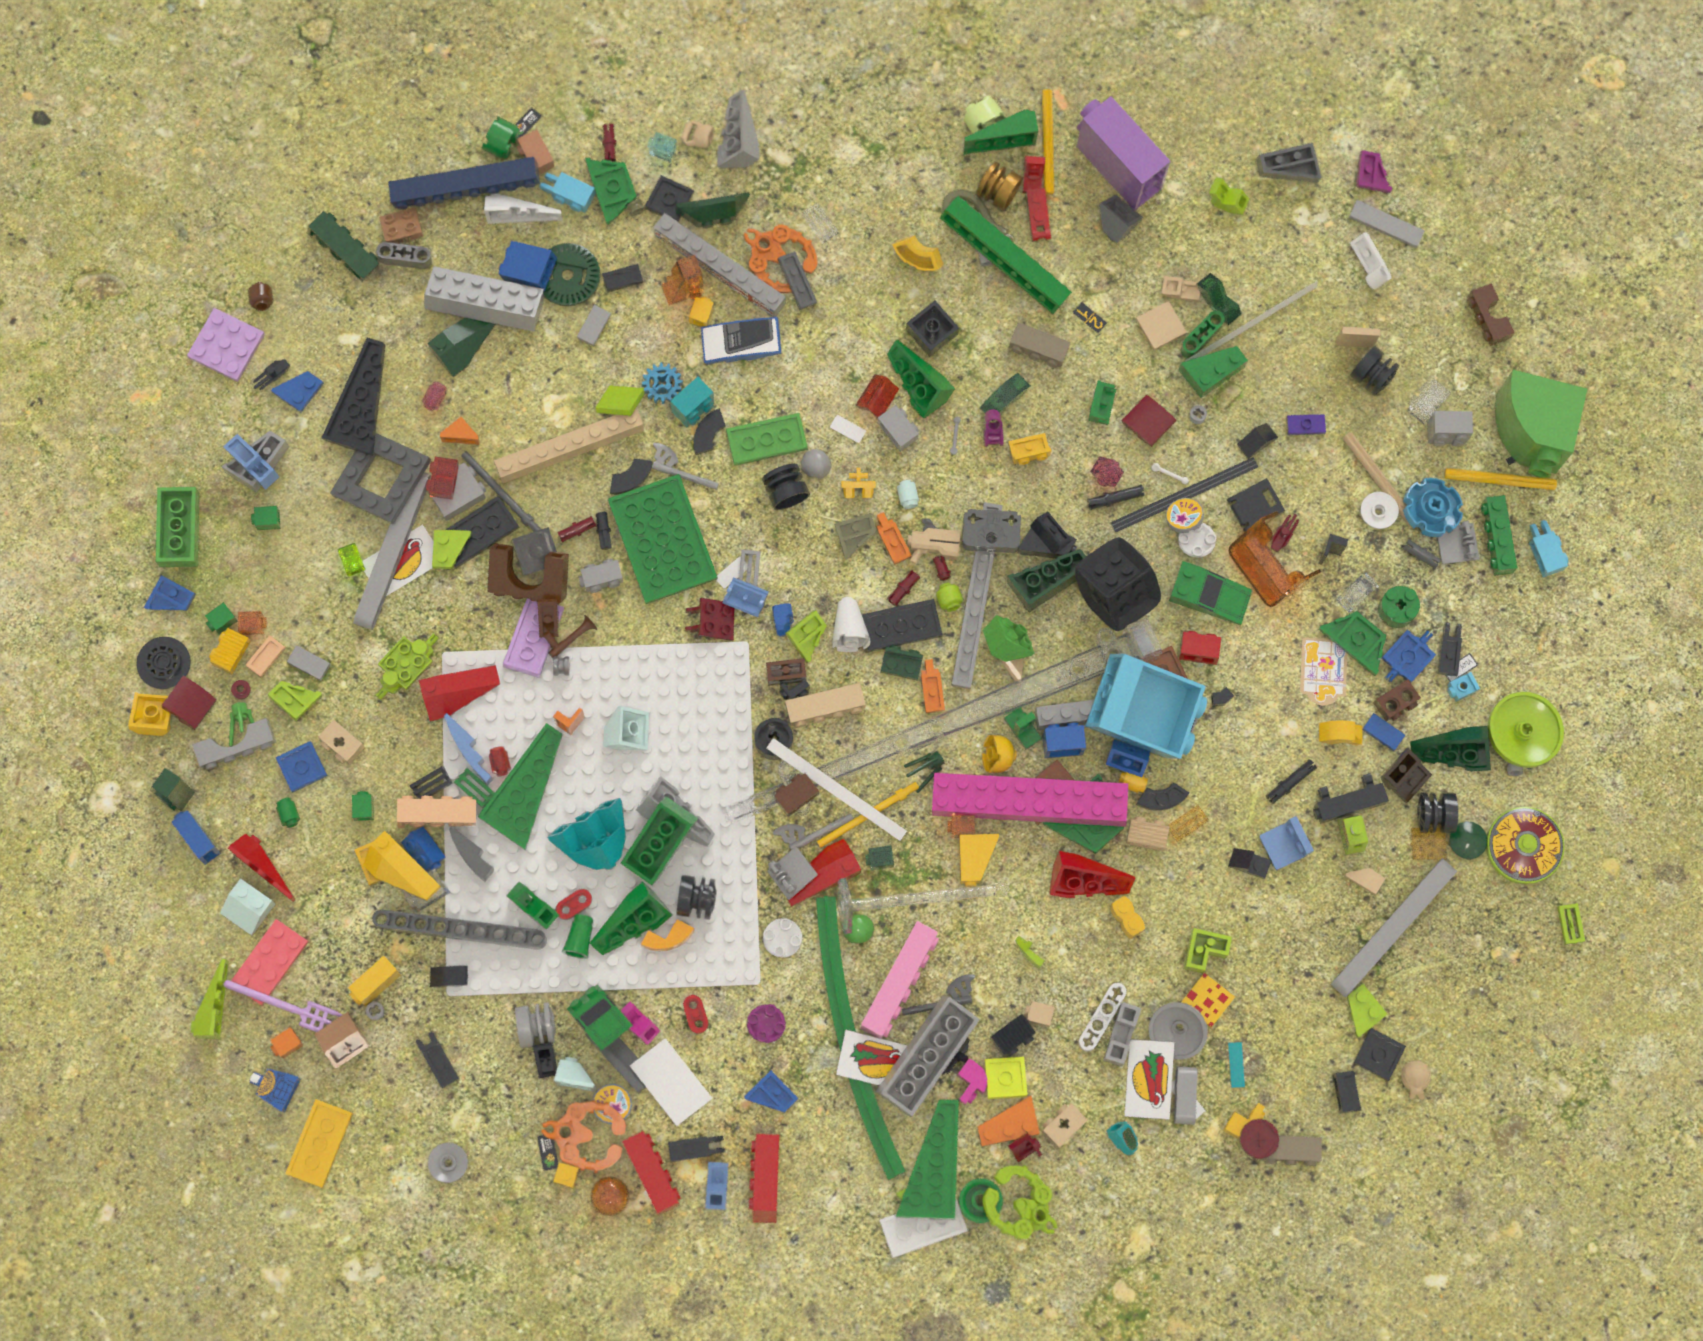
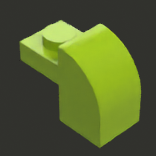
[1209,177,1249,215]

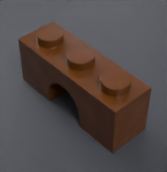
[1467,283,1515,346]

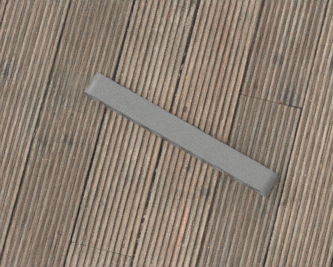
[353,472,431,630]
[1330,858,1457,997]

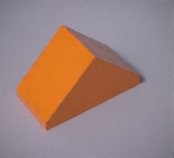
[440,417,480,445]

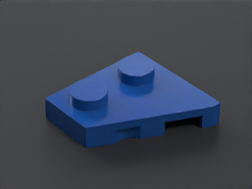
[271,371,324,413]
[144,575,196,611]
[744,1070,798,1113]

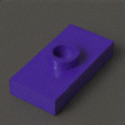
[1287,414,1326,435]

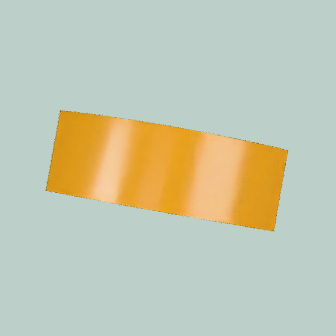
[641,919,695,951]

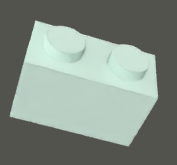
[220,878,275,935]

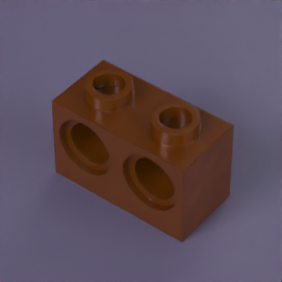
[1374,679,1421,722]

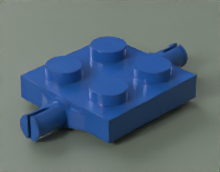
[1381,630,1436,683]

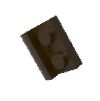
[1381,748,1432,803]

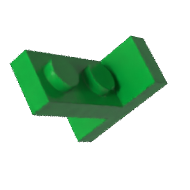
[1004,707,1042,750]

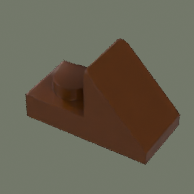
[537,599,559,638]

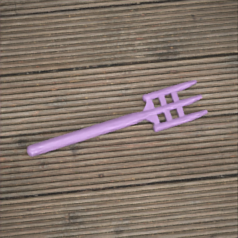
[224,980,342,1032]

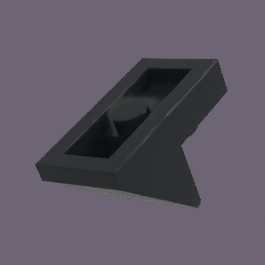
[1228,848,1271,879]

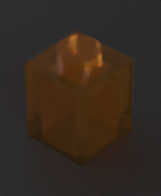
[238,611,267,635]
[947,815,975,838]

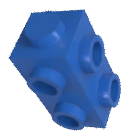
[401,827,446,872]

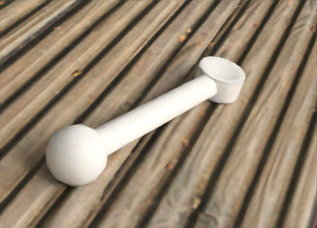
[1152,463,1189,484]

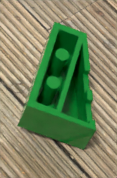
[1178,346,1248,398]

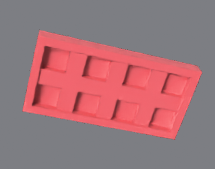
[231,919,309,1006]

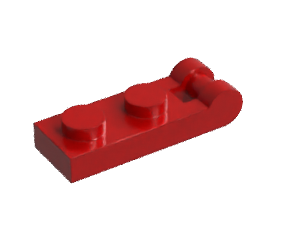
[1026,188,1051,242]

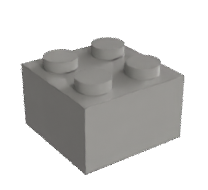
[1427,411,1473,447]

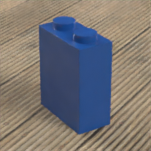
[499,241,557,291]
[172,810,221,865]

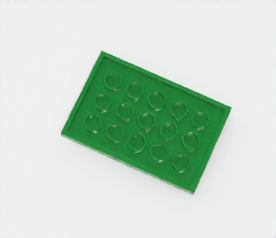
[608,474,718,604]

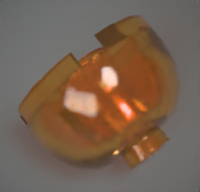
[590,1176,630,1217]

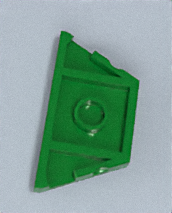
[585,157,637,225]
[1318,611,1387,676]

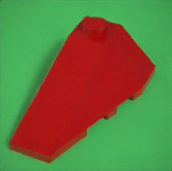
[1049,851,1135,898]

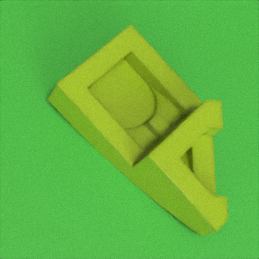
[1015,936,1045,969]

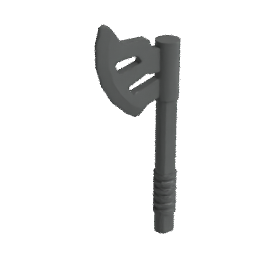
[902,974,975,1015]

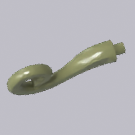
[942,190,1014,241]

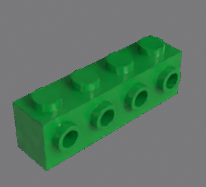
[1481,495,1517,576]

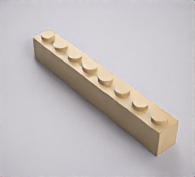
[494,408,644,484]

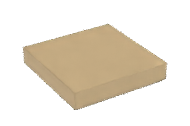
[1136,301,1187,351]
[1336,327,1380,347]

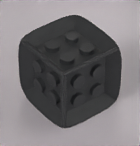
[1075,537,1161,631]

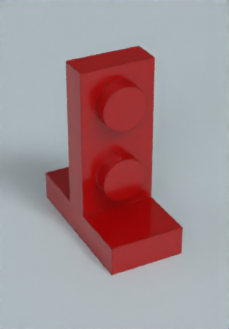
[1022,156,1046,193]

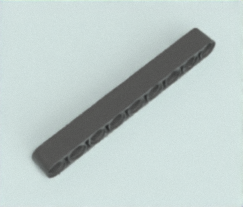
[372,910,547,950]

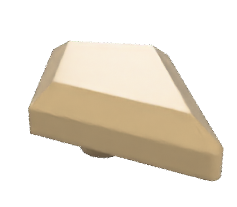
[1002,658,1024,685]

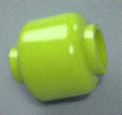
[936,582,963,612]

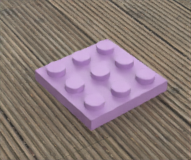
[187,308,265,382]

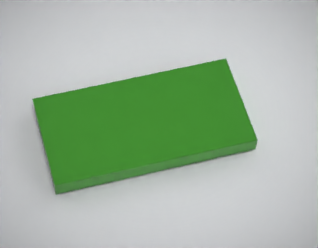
[726,413,808,466]

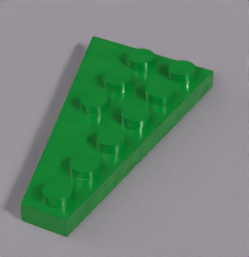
[895,1099,959,1220]

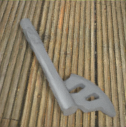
[652,443,719,490]
[773,813,853,850]

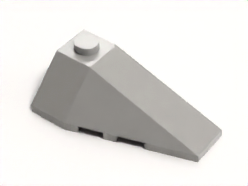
[717,90,759,168]
[636,776,715,846]

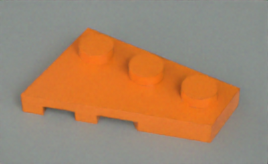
[977,1096,1040,1147]

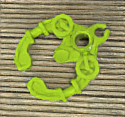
[983,1165,1058,1240]

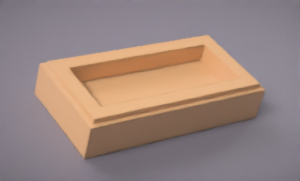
[246,636,285,678]

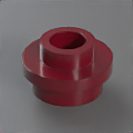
[231,680,251,699]

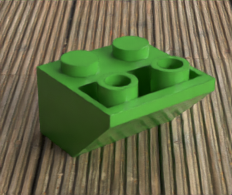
[982,615,1034,662]

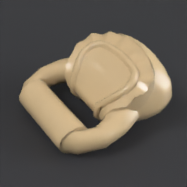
[680,121,714,148]

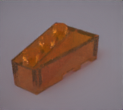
[661,255,704,305]

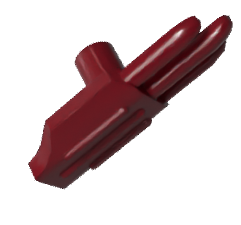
[1270,514,1299,553]

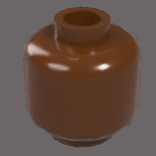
[248,282,273,311]

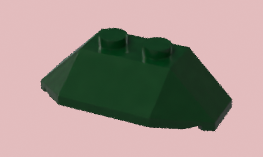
[675,192,750,229]

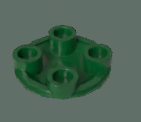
[1448,821,1488,860]

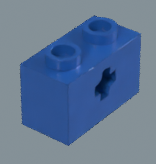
[1106,739,1150,777]

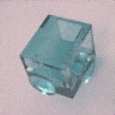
[647,132,677,162]

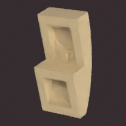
[1161,276,1203,303]

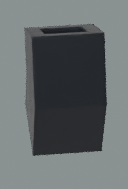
[1211,687,1234,707]

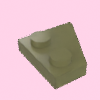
[834,513,877,559]

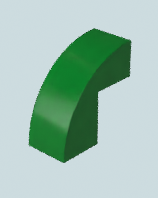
[506,882,559,930]

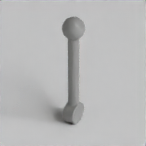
[950,416,961,455]

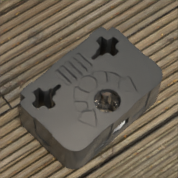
[962,509,1021,553]

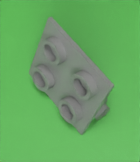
[1437,521,1480,564]
[767,846,818,900]

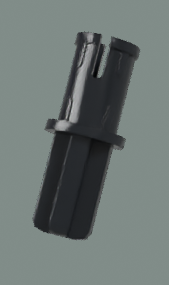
[595,512,612,550]

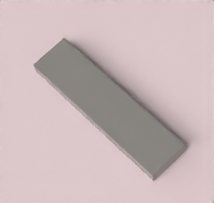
[1349,200,1425,248]

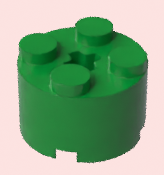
[482,116,520,160]
[1378,586,1420,628]

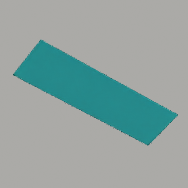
[1228,1042,1245,1088]

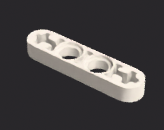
[1078,983,1126,1051]

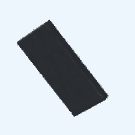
[446,496,520,569]
[862,599,943,652]

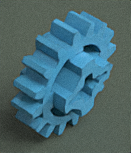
[642,363,683,404]

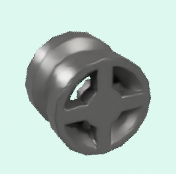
[553,656,570,676]

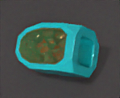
[1106,1121,1138,1155]

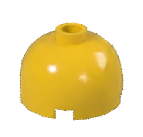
[982,735,1017,773]

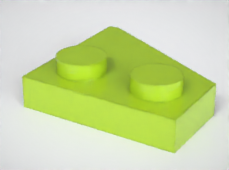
[432,530,472,569]
[785,610,827,663]
[268,681,322,721]
[1347,984,1388,1038]

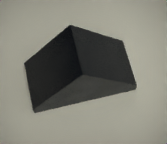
[1237,423,1278,459]
[533,1043,557,1079]

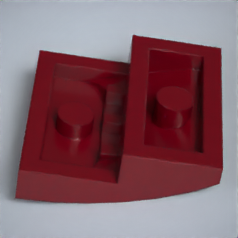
[1121,394,1176,447]
[162,676,217,730]

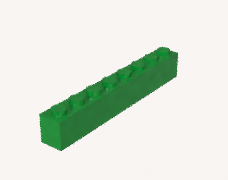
[940,196,1072,314]

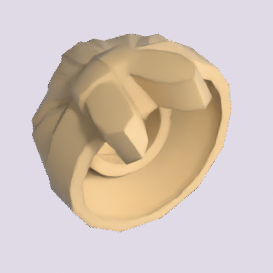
[1401,1061,1431,1100]

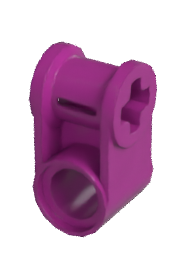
[983,409,1004,447]

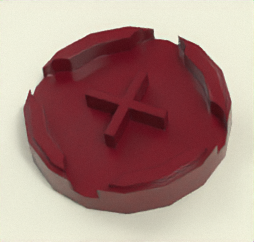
[1239,1119,1279,1159]

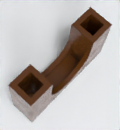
[487,543,569,604]

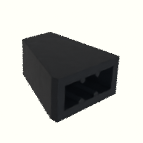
[1017,528,1077,559]

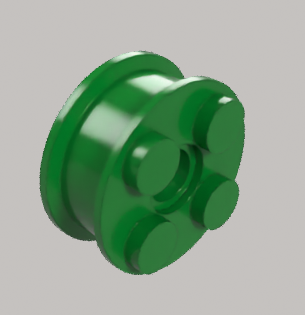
[958,1178,1003,1224]

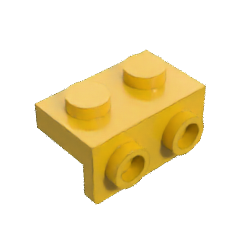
[1008,433,1051,465]

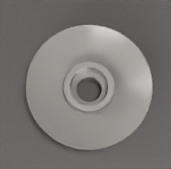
[428,1143,468,1183]

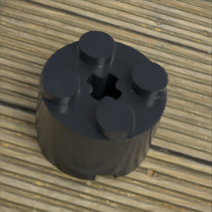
[754,718,793,760]

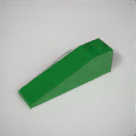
[887,340,955,418]
[590,881,673,955]

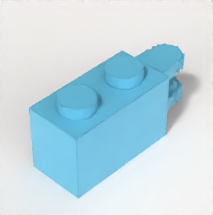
[539,172,595,213]
[1529,520,1569,577]

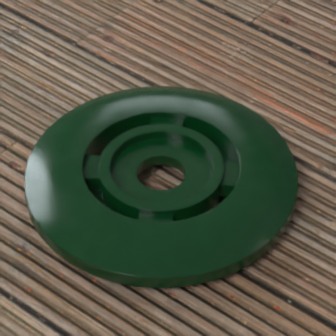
[544,243,600,306]

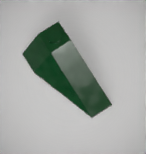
[428,317,496,378]
[1410,726,1491,772]

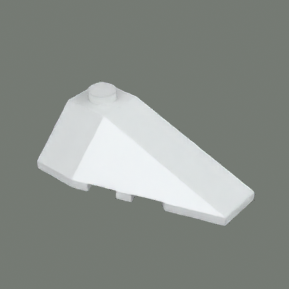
[484,194,562,224]

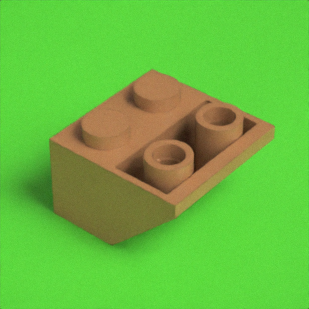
[314,1011,369,1069]

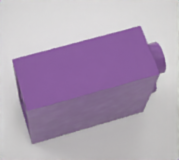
[1076,96,1171,210]

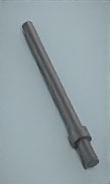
[461,451,541,532]

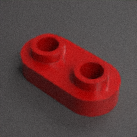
[556,889,592,920]
[683,995,709,1034]

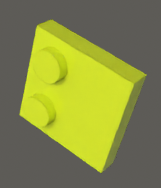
[985,1057,1027,1099]

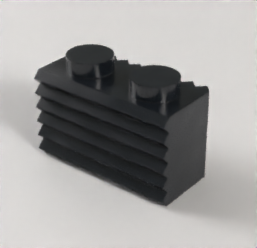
[990,1014,1036,1057]

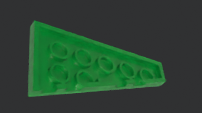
[478,723,563,851]

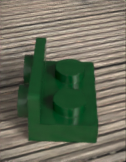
[880,645,923,681]

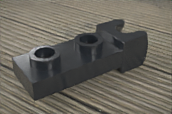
[415,1032,459,1089]

